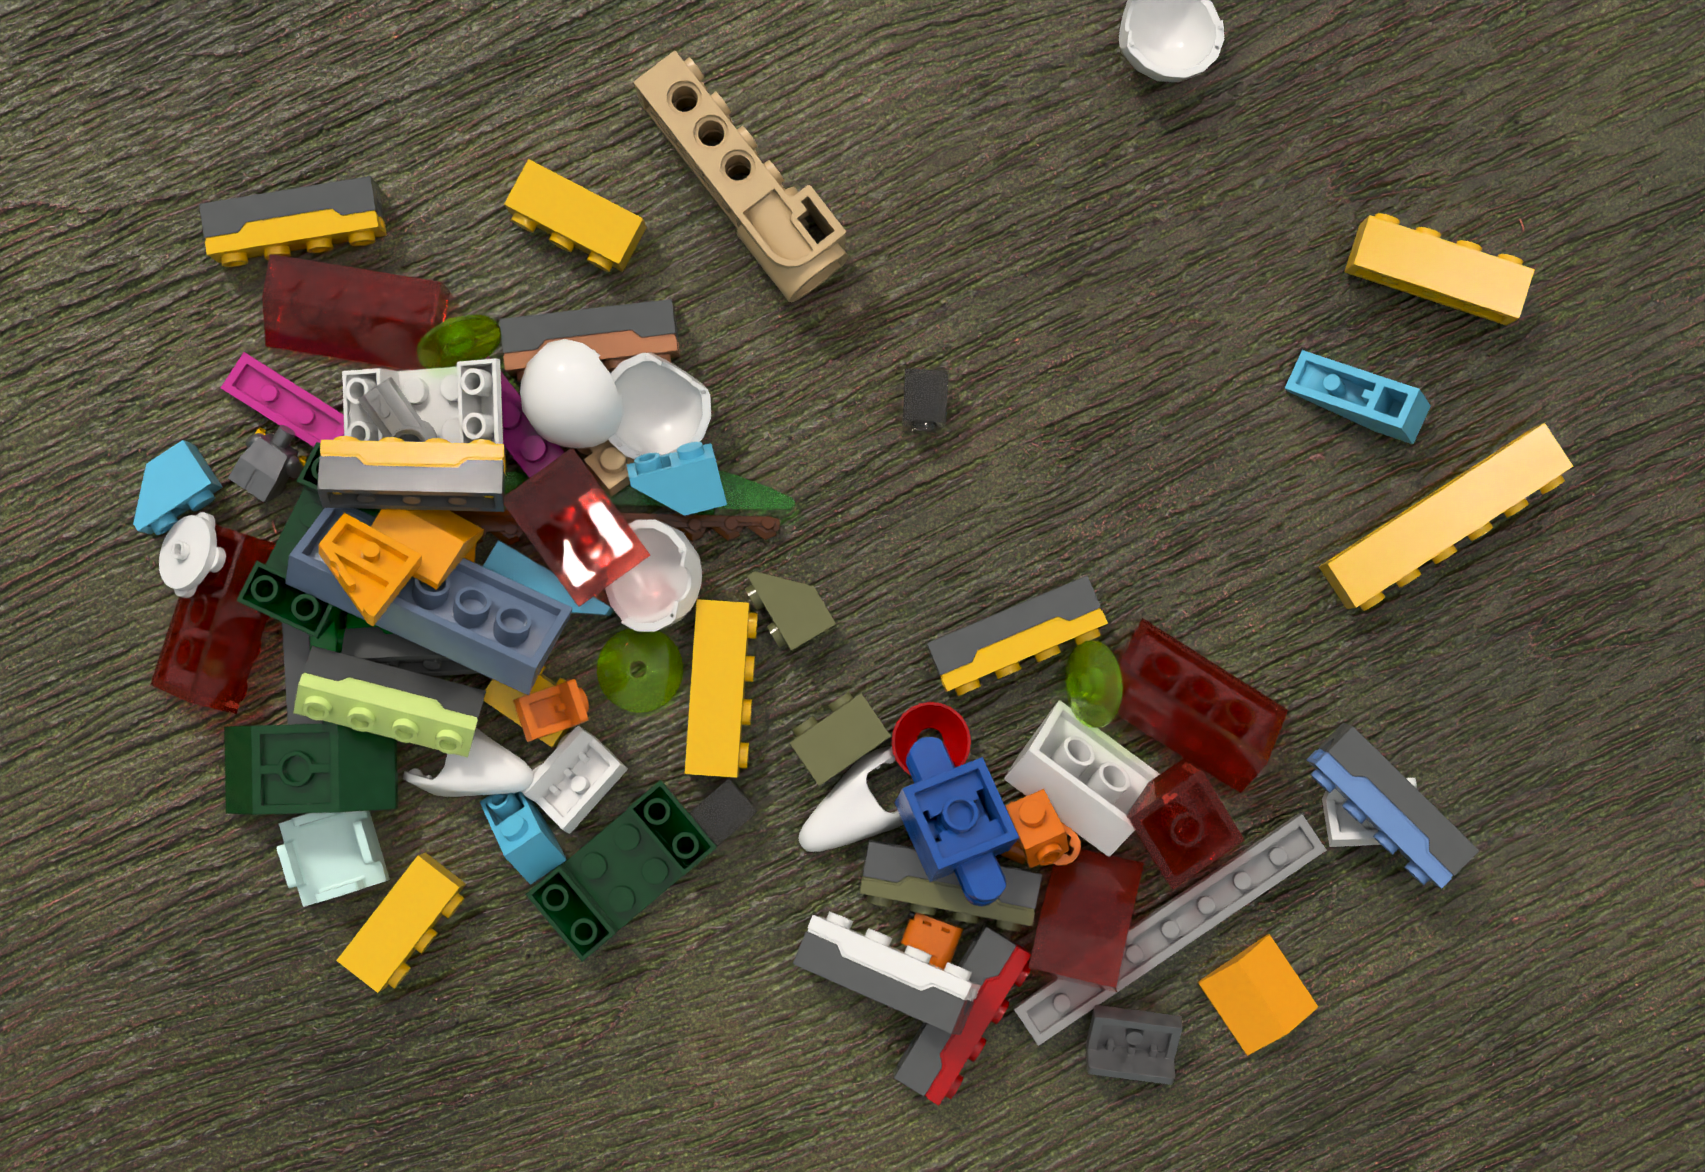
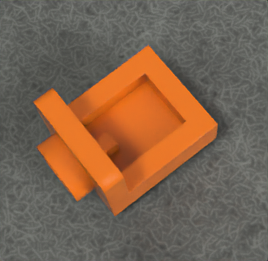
[513,679,589,742]
[1005,789,1069,868]

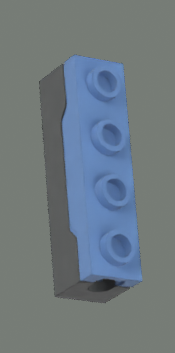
[1306,723,1479,889]

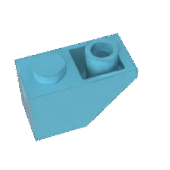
[133,440,223,535]
[627,442,727,516]
[480,791,567,885]

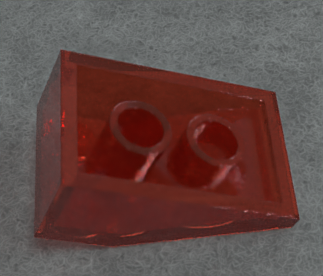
[504,448,650,607]
[1028,847,1144,992]

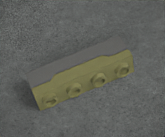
[859,839,1042,932]

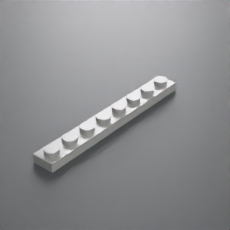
[1013,813,1327,1046]

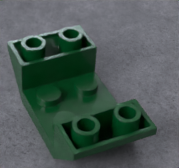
[236,442,381,639]
[224,723,398,815]
[525,780,717,962]

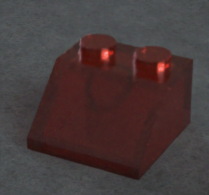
[1126,758,1245,890]

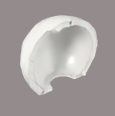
[1119,0,1224,82]
[520,339,623,448]
[608,353,711,459]
[600,519,702,632]

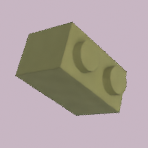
[790,691,891,786]

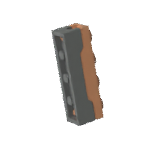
[499,299,681,382]

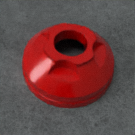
[891,702,971,776]

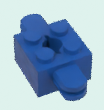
[894,737,1019,906]

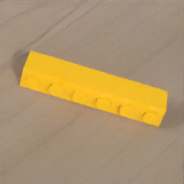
[1318,423,1574,611]

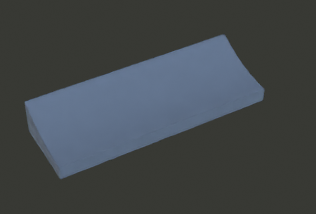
[285,508,573,695]

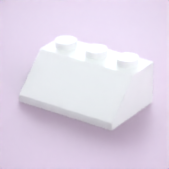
[1004,700,1163,857]

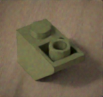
[745,571,836,651]

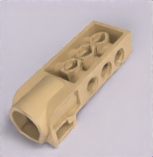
[633,50,849,303]

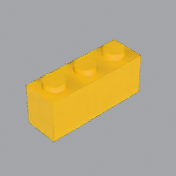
[504,159,647,272]
[336,853,466,993]

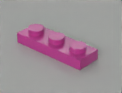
[221,352,344,447]

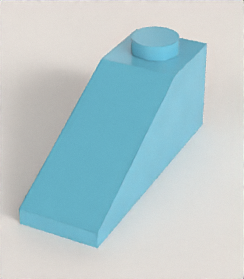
[1285,350,1431,444]
[483,540,614,616]

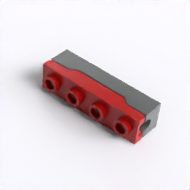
[893,923,1033,1106]

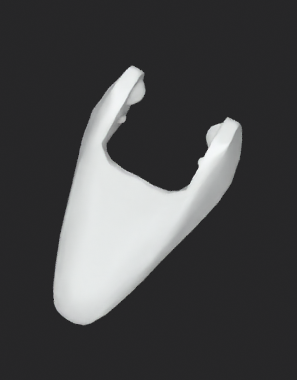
[403,728,533,797]
[798,746,904,852]

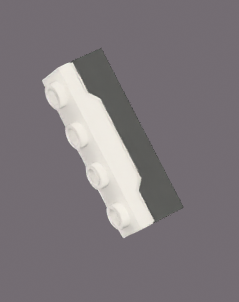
[793,911,981,1035]

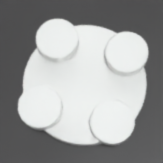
[159,512,226,598]

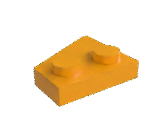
[319,512,422,626]

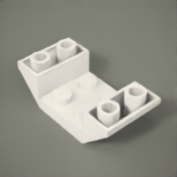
[342,358,503,444]

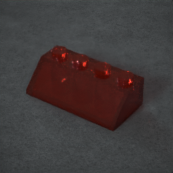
[262,254,450,370]
[150,524,276,714]
[1094,618,1288,793]

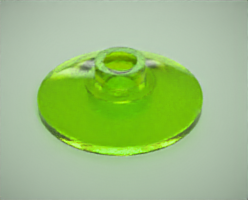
[417,314,501,369]
[597,628,683,713]
[1065,640,1123,728]

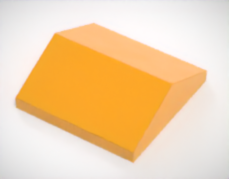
[370,509,484,590]
[1197,934,1318,1056]

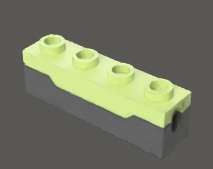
[293,646,486,757]

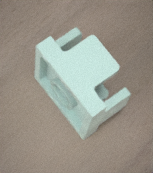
[277,811,390,907]

